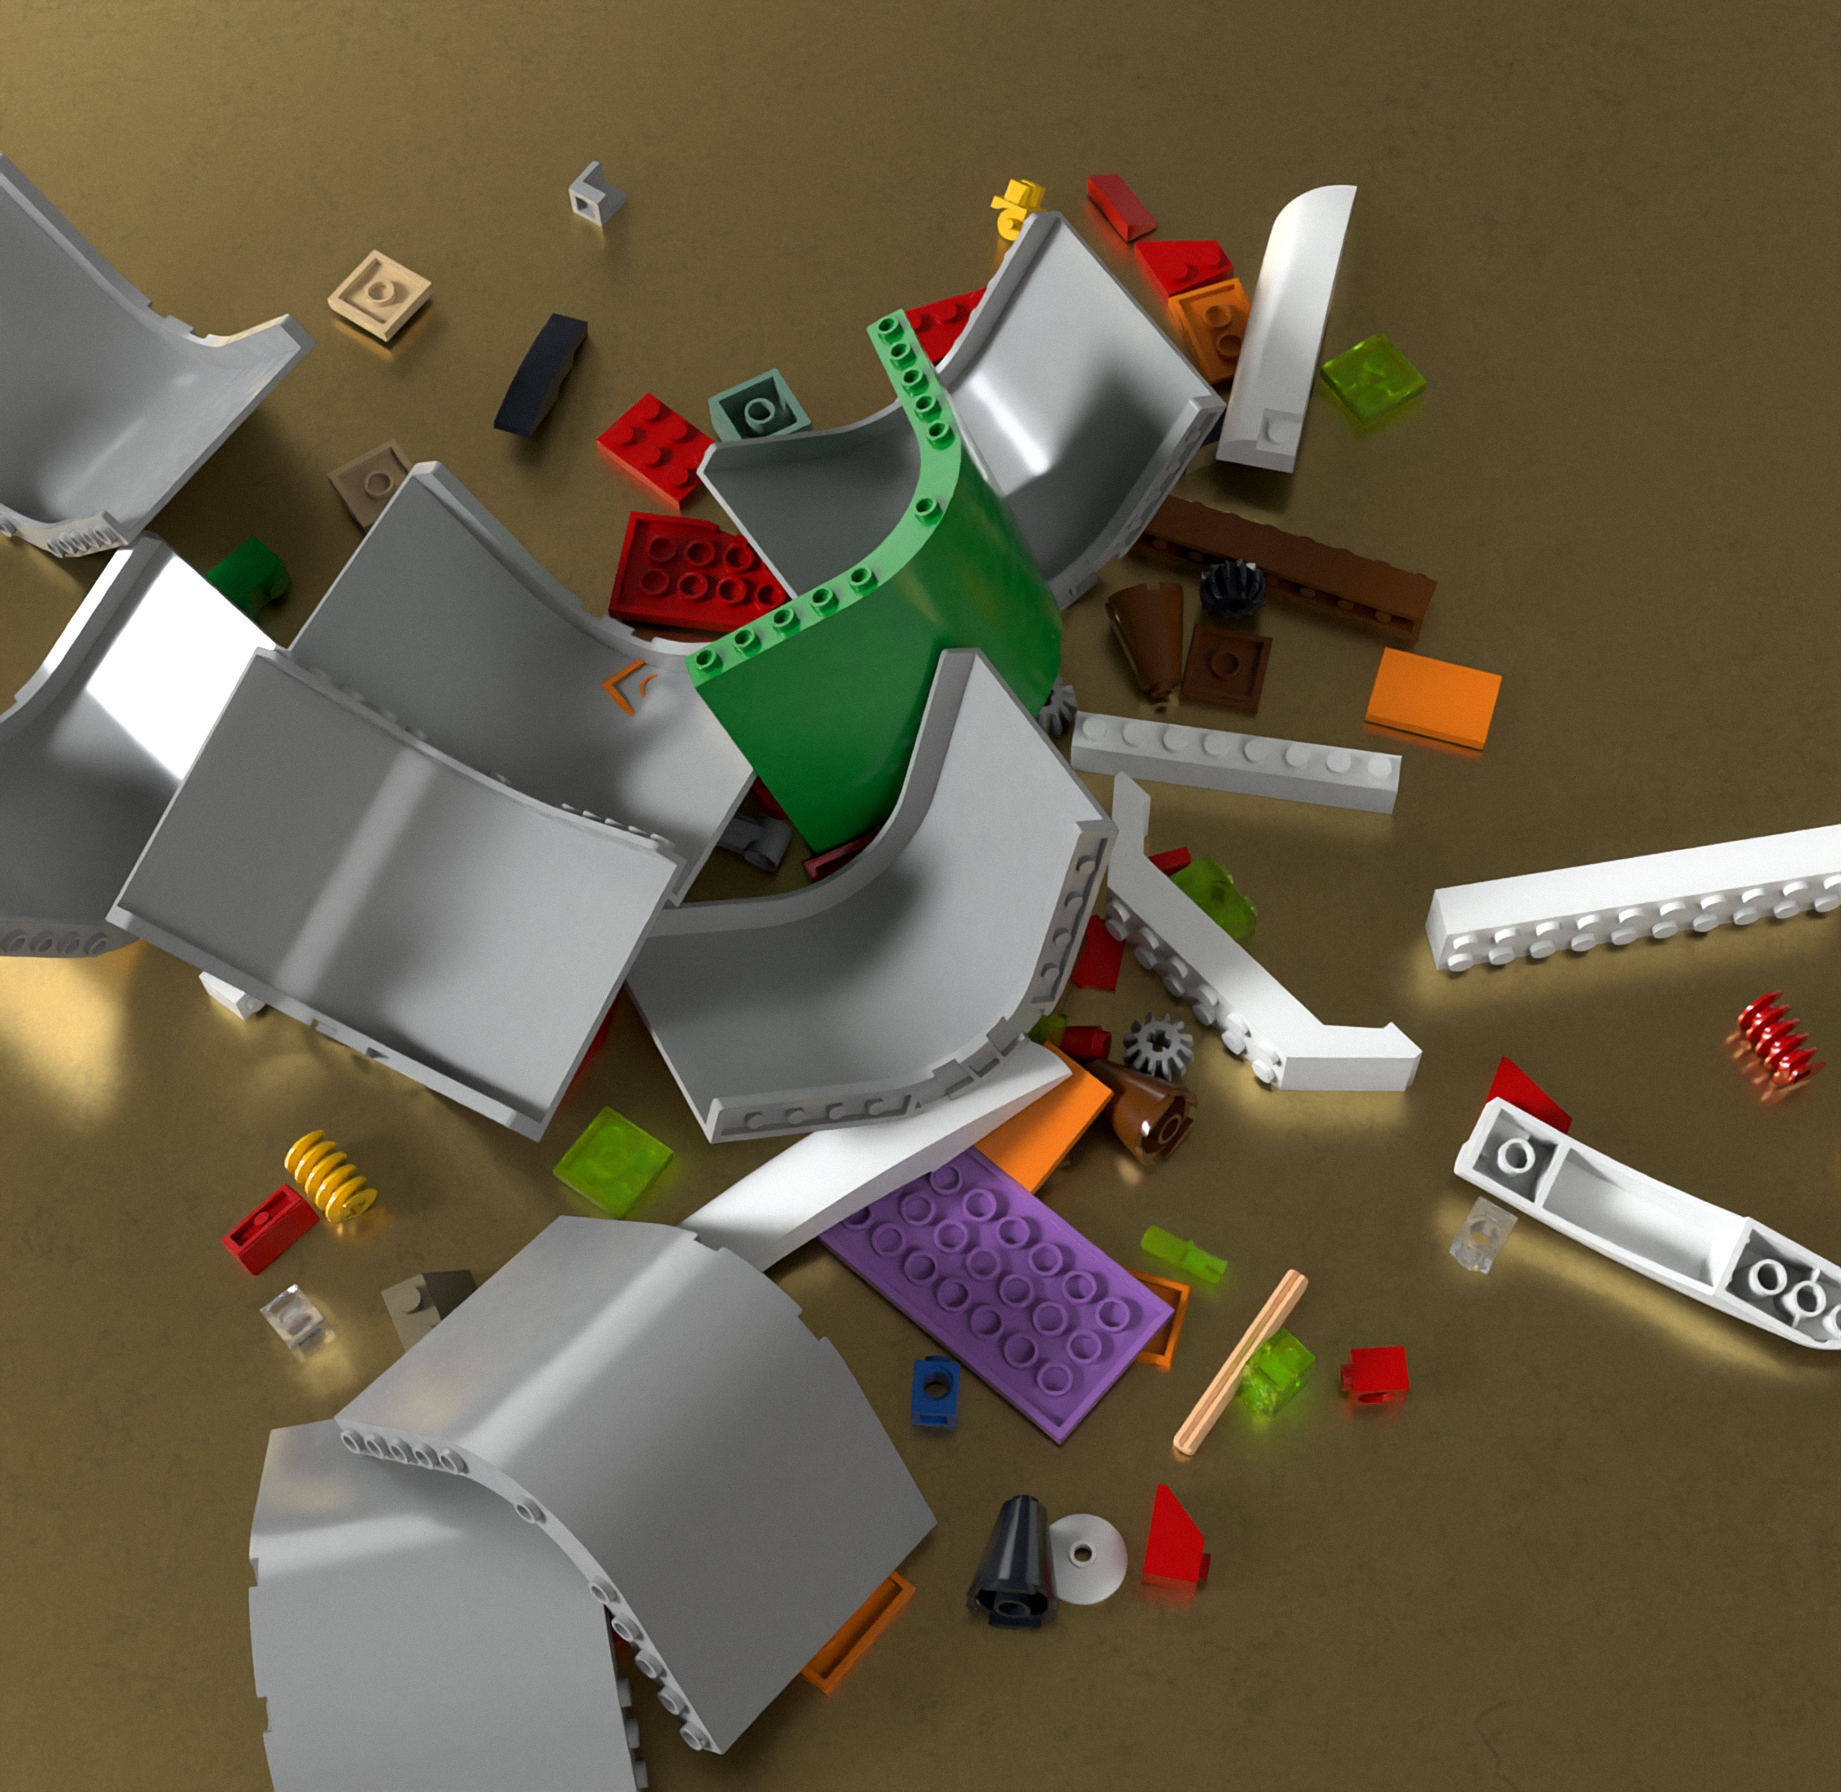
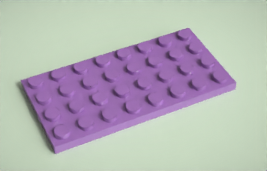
[814,1146,1175,1445]

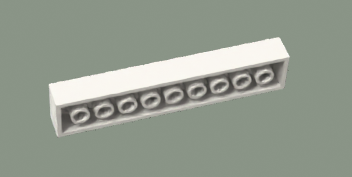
[1425,824,1841,971]

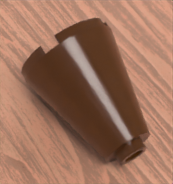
[1105,581,1184,697]
[1083,1058,1198,1166]

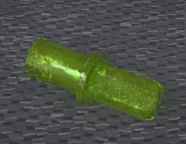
[1141,1225,1228,1287]

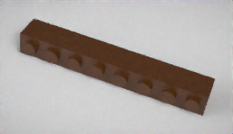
[1132,494,1438,640]

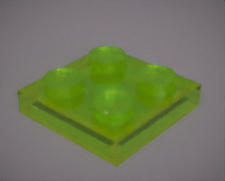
[1319,331,1428,427]
[553,1105,675,1221]

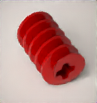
[1737,990,1827,1087]

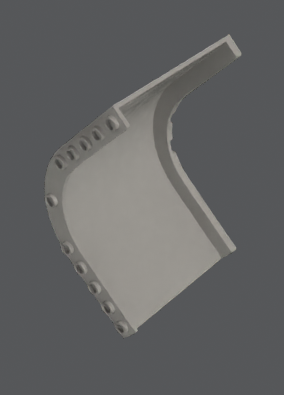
[0,153,317,558]
[696,211,1227,611]
[287,461,758,908]
[0,530,282,958]
[105,645,687,1143]
[623,648,1119,1144]
[334,1215,938,1755]
[249,1419,648,1792]

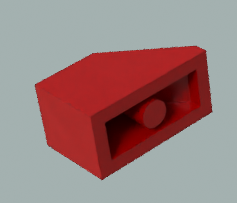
[1141,1484,1211,1594]

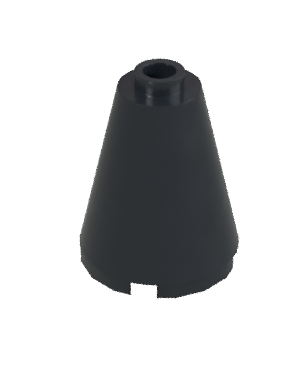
[966,1495,1059,1630]

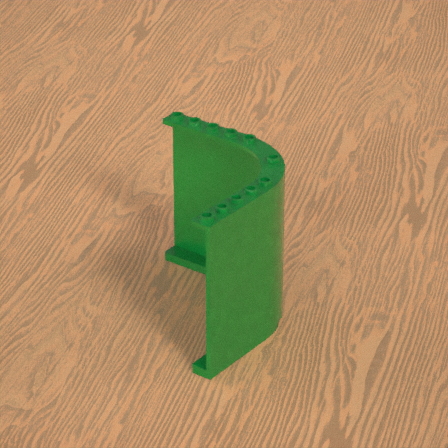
[685,308,1063,855]

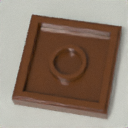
[1179,624,1273,712]

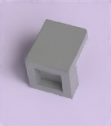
[568,160,627,227]

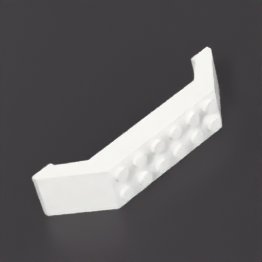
[1105,771,1422,1091]

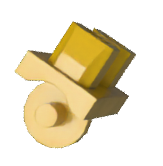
[991,179,1048,241]

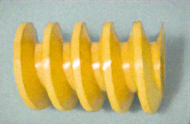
[285,1130,378,1224]

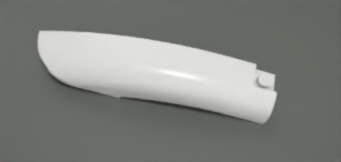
[1216,185,1357,473]
[676,1041,1073,1272]
[1454,1097,1841,1350]

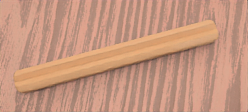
[1173,1269,1308,1456]

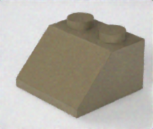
[381,1270,478,1352]

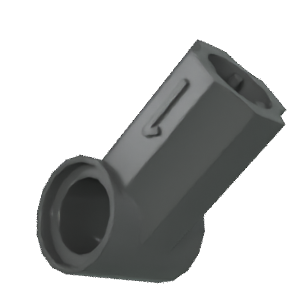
[716,812,793,871]

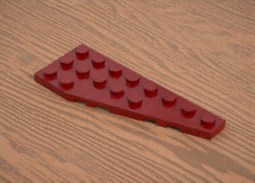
[608,511,792,633]

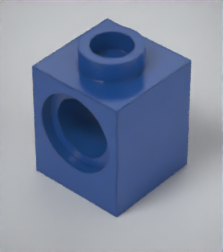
[911,1355,960,1428]

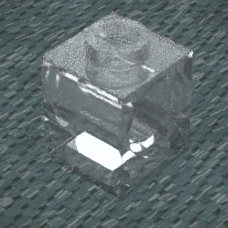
[1449,1196,1518,1274]

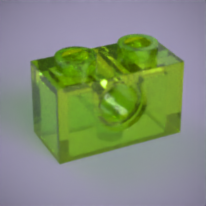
[1169,854,1258,943]
[1239,1326,1316,1420]

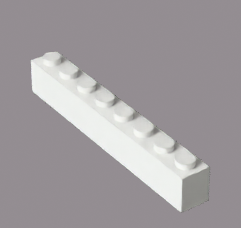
[1070,711,1402,815]

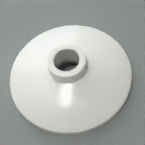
[1049,1514,1128,1605]

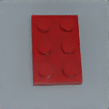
[596,392,716,511]

